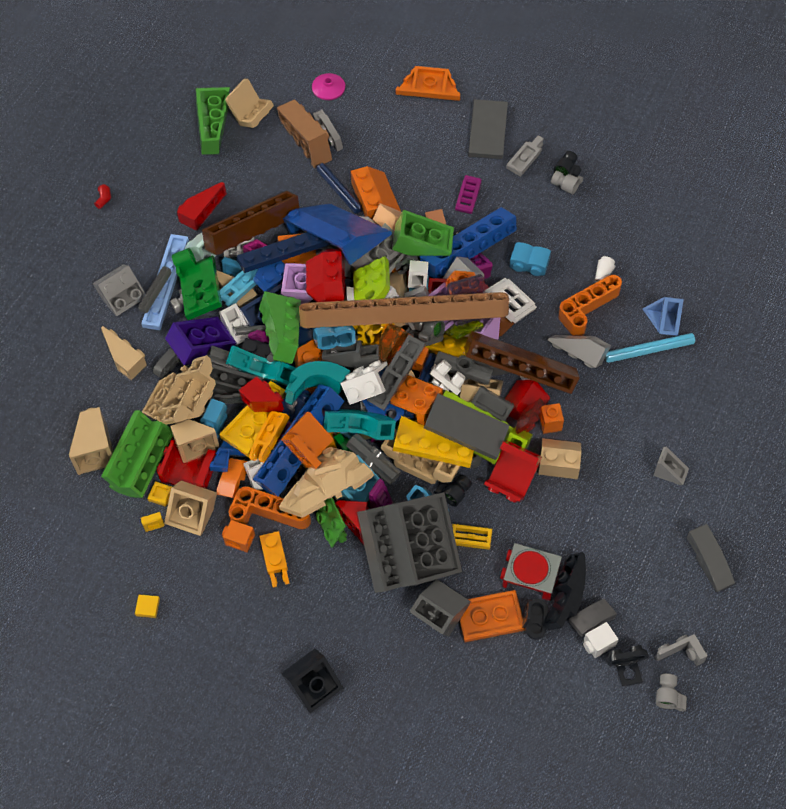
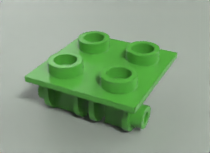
[316,498,347,548]

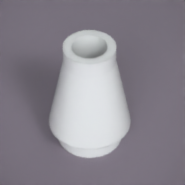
[594,256,615,282]

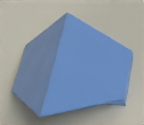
[642,297,684,336]

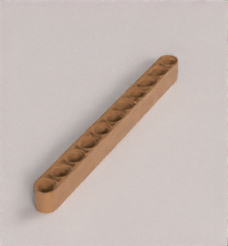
[299,292,509,328]

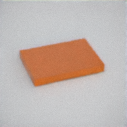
[459,590,525,643]

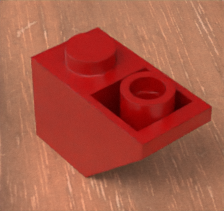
[239,376,284,412]

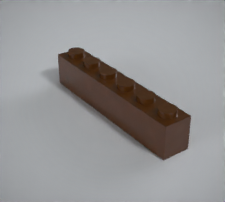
[202,191,299,255]
[464,331,579,394]

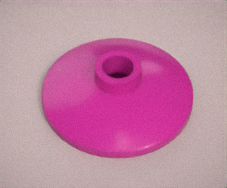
[312,73,345,100]

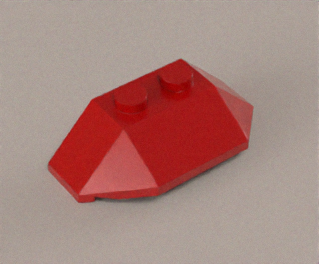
[306,248,345,302]

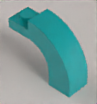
[225,346,296,386]
[285,361,350,405]
[324,409,396,440]

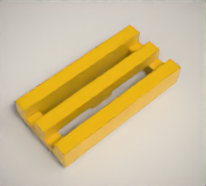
[452,524,492,550]

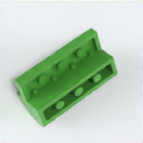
[101,410,173,498]

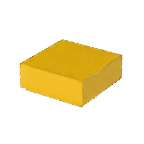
[147,481,172,507]
[141,512,165,532]
[135,595,160,618]

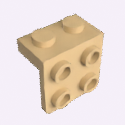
[226,79,274,128]

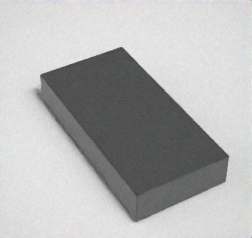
[471,386,514,421]

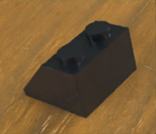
[281,648,344,714]

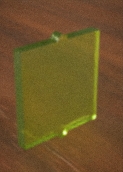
[444,319,484,339]

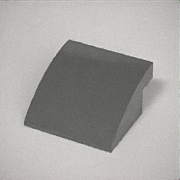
[357,492,462,593]

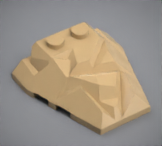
[142,355,216,425]
[381,416,460,484]
[279,447,374,518]

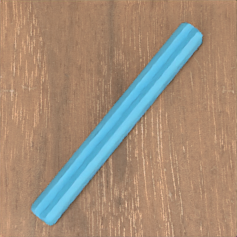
[605,333,695,363]

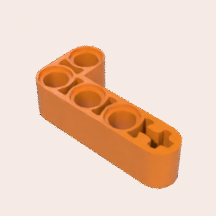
[558,275,622,336]
[228,486,311,529]

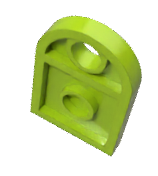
[353,256,390,300]

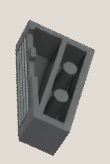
[205,364,264,405]

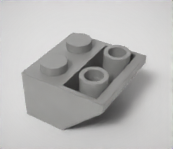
[92,264,146,316]

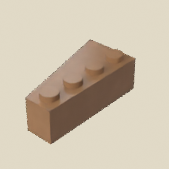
[277,99,332,168]

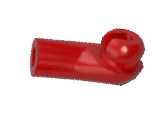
[94,184,111,209]

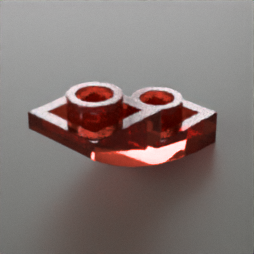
[516,398,545,434]

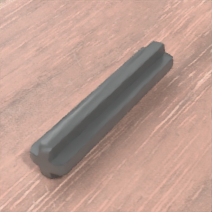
[138,266,172,313]

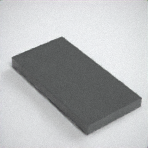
[468,99,508,159]
[424,393,510,460]

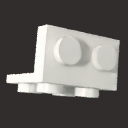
[340,360,388,405]

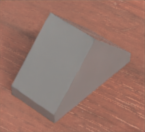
[443,257,484,279]
[653,447,689,485]

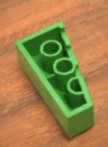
[196,87,230,155]
[259,291,301,364]

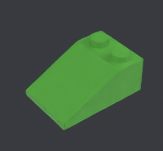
[392,210,454,256]

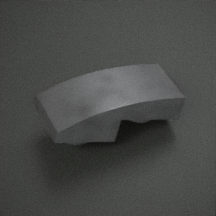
[568,599,617,637]

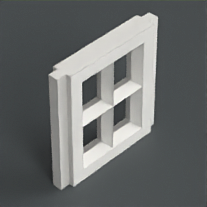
[483,278,537,323]

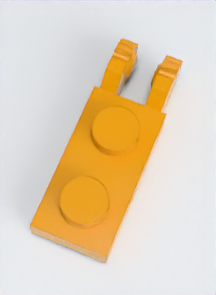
[249,411,290,463]
[259,531,290,587]

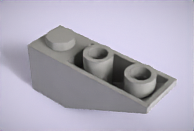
[548,335,611,368]

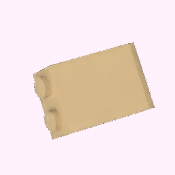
[69,407,113,475]

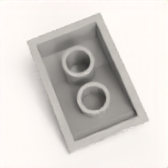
[351,223,406,274]

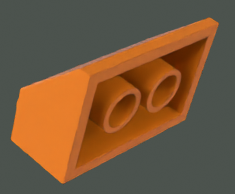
[351,166,401,222]

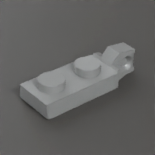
[313,109,343,152]
[506,136,544,177]

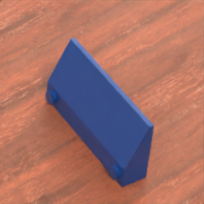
[283,204,392,265]

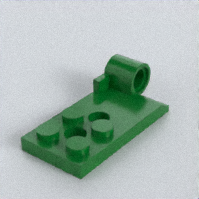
[172,248,222,320]

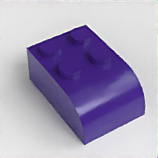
[165,317,237,365]

